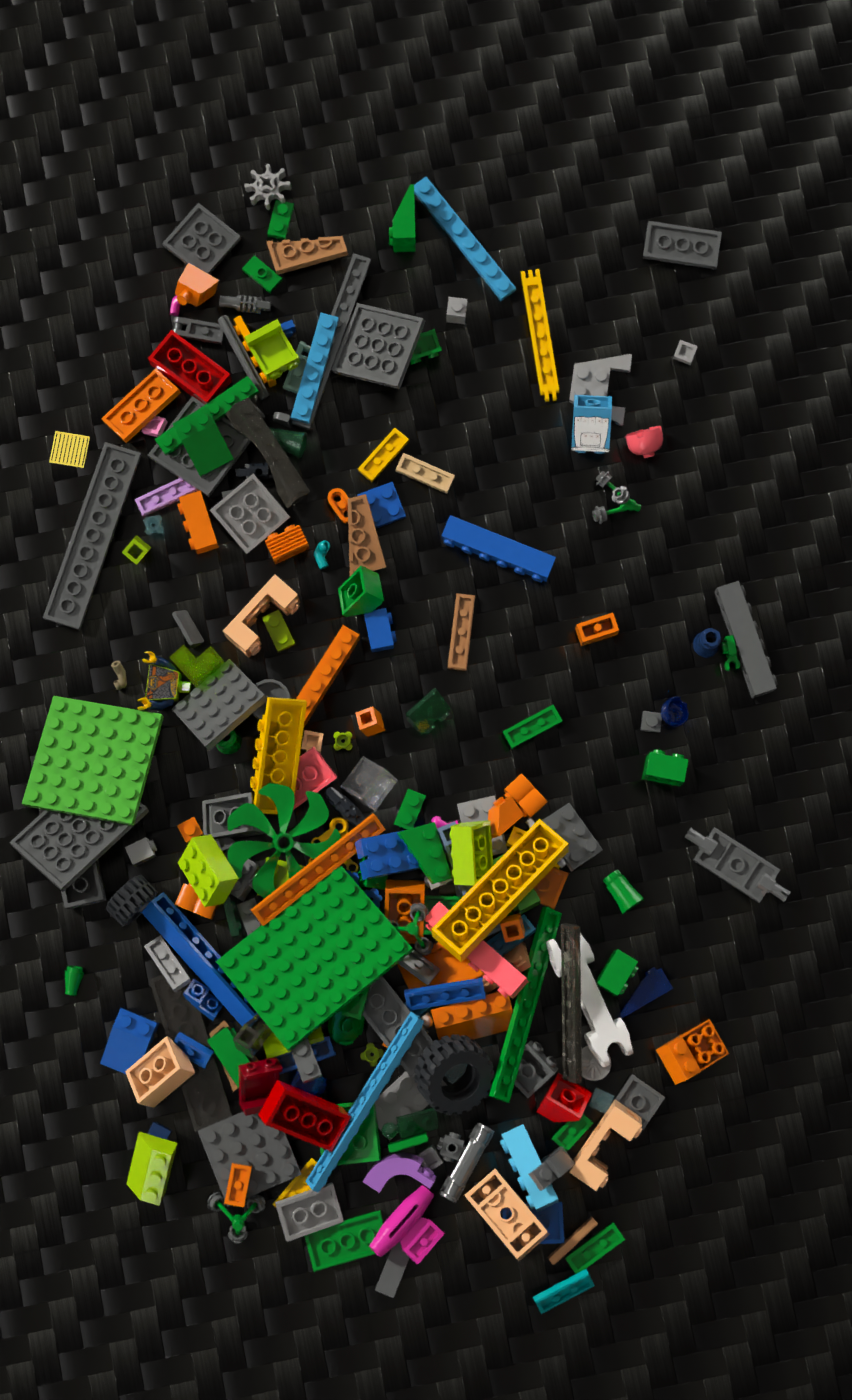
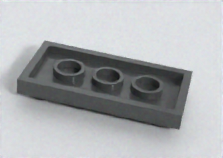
[643,221,722,269]

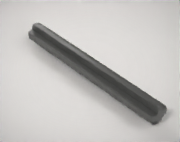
[218,315,270,400]

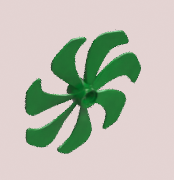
[227,783,341,898]

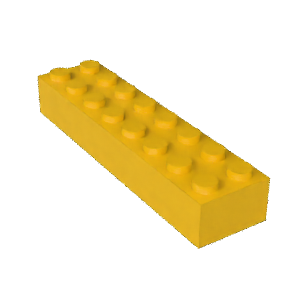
[431,819,569,962]

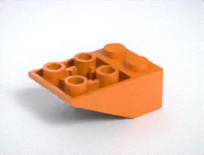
[656,1019,729,1085]

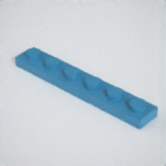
[291,313,339,424]

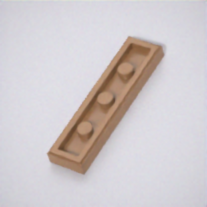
[448,593,475,671]

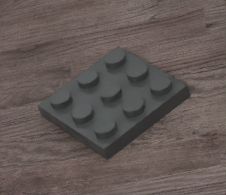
[162,203,241,275]

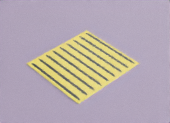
[49,431,90,468]

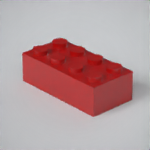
[148,330,232,404]
[258,1080,351,1152]

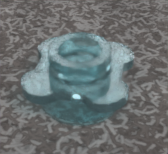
[143,515,164,535]

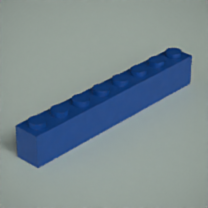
[141,892,260,1029]

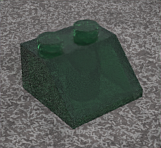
[406,688,450,736]

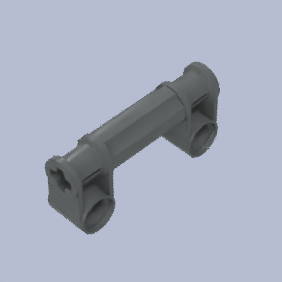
[440,1122,495,1203]

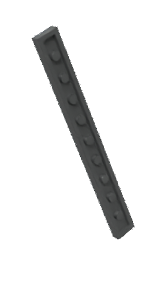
[292,253,371,430]
[237,898,322,1084]

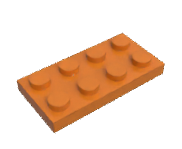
[101,369,181,443]

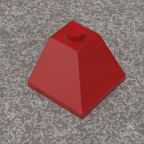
[537,1073,592,1122]

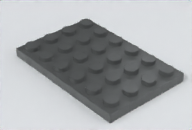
[10,802,149,892]

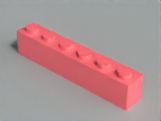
[424,902,529,999]

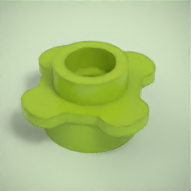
[333,732,353,751]
[360,1043,384,1066]

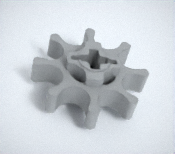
[244,164,292,210]

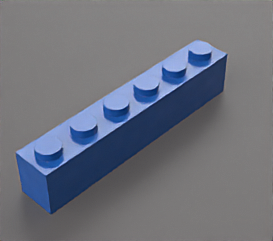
[441,515,556,582]

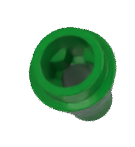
[65,965,84,995]

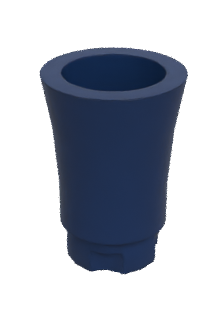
[693,628,721,658]

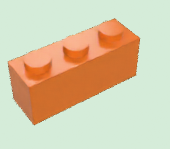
[177,490,219,554]

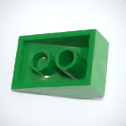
[389,184,416,252]
[173,406,234,477]

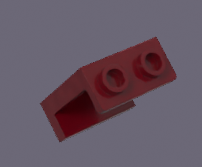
[238,1057,282,1116]

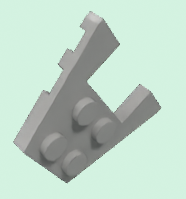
[569,354,632,426]

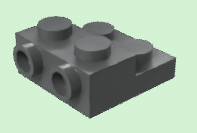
[514,1040,558,1098]

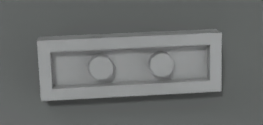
[144,935,192,992]

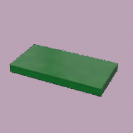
[304,1210,391,1272]

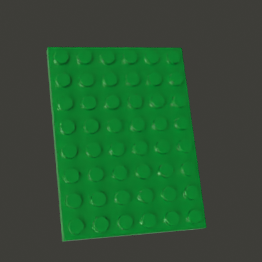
[216,865,413,1052]

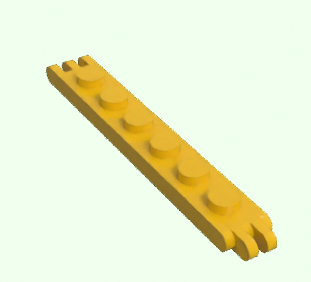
[521,269,559,402]

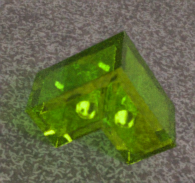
[169,645,225,688]

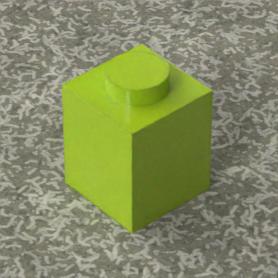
[122,535,151,565]

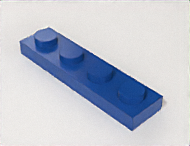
[404,978,486,1010]

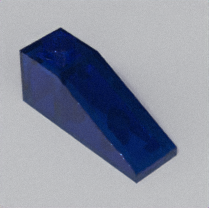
[619,967,673,1018]

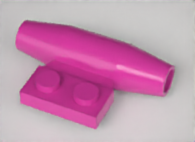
[369,1185,445,1264]

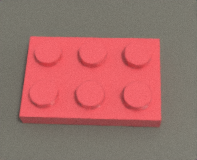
[293,746,337,810]

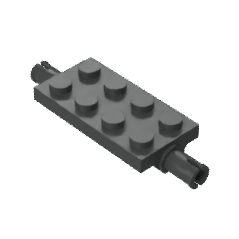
[685,827,791,903]

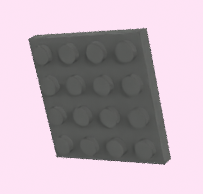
[331,303,425,389]
[148,396,253,497]
[172,659,267,750]
[198,1112,302,1206]

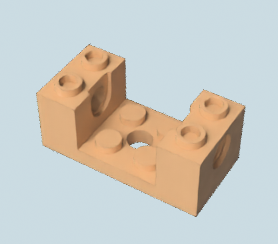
[223,575,300,658]
[569,1100,643,1191]
[465,1169,549,1261]

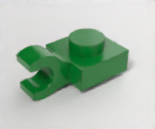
[721,635,740,671]

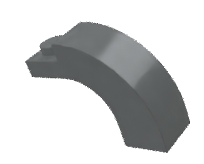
[529,1146,574,1191]

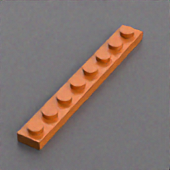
[251,813,386,926]

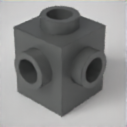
[437,1132,466,1163]

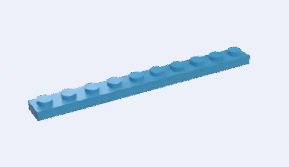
[305,1011,425,1193]

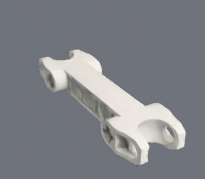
[546,928,633,1067]

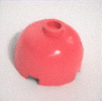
[625,426,663,458]

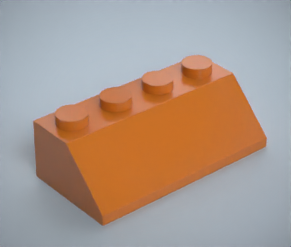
[431,992,513,1040]

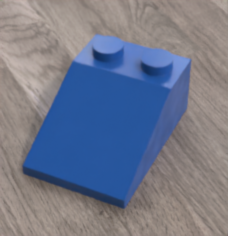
[100,1008,160,1074]

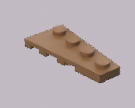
[266,236,348,275]
[348,494,386,576]

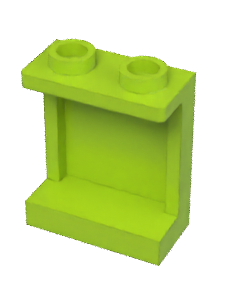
[244,319,300,380]

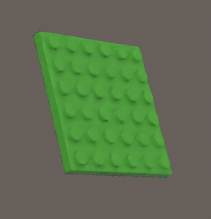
[22,696,164,826]

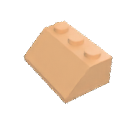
[125,1036,195,1108]

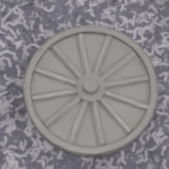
[576,1046,611,1081]

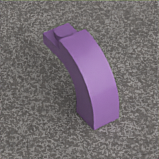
[363,1152,437,1193]

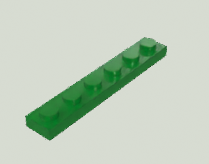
[155,376,259,456]

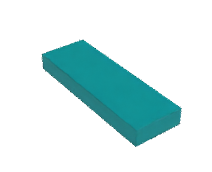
[533,1269,595,1314]

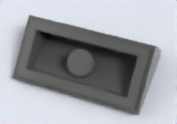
[172,610,204,649]

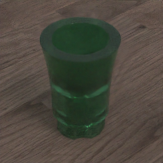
[265,428,307,458]

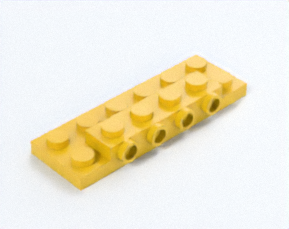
[250,697,307,814]

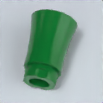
[216,729,242,754]
[603,870,645,914]

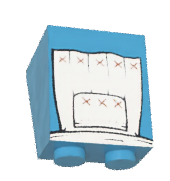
[571,395,612,454]

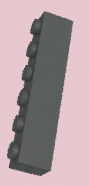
[714,581,778,698]

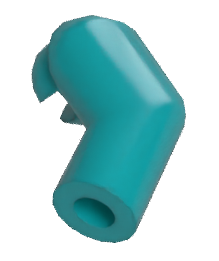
[314,540,330,570]

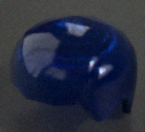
[661,696,689,727]

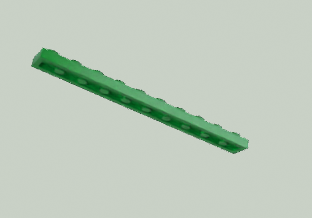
[489,907,562,1103]

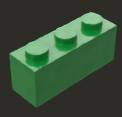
[207,1027,256,1088]

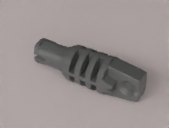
[219,295,272,314]

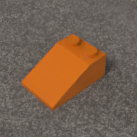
[385,880,425,944]

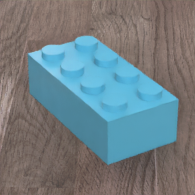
[500,1124,559,1212]

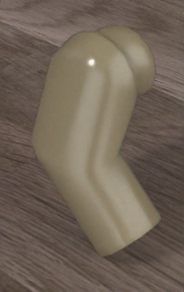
[111,661,127,690]

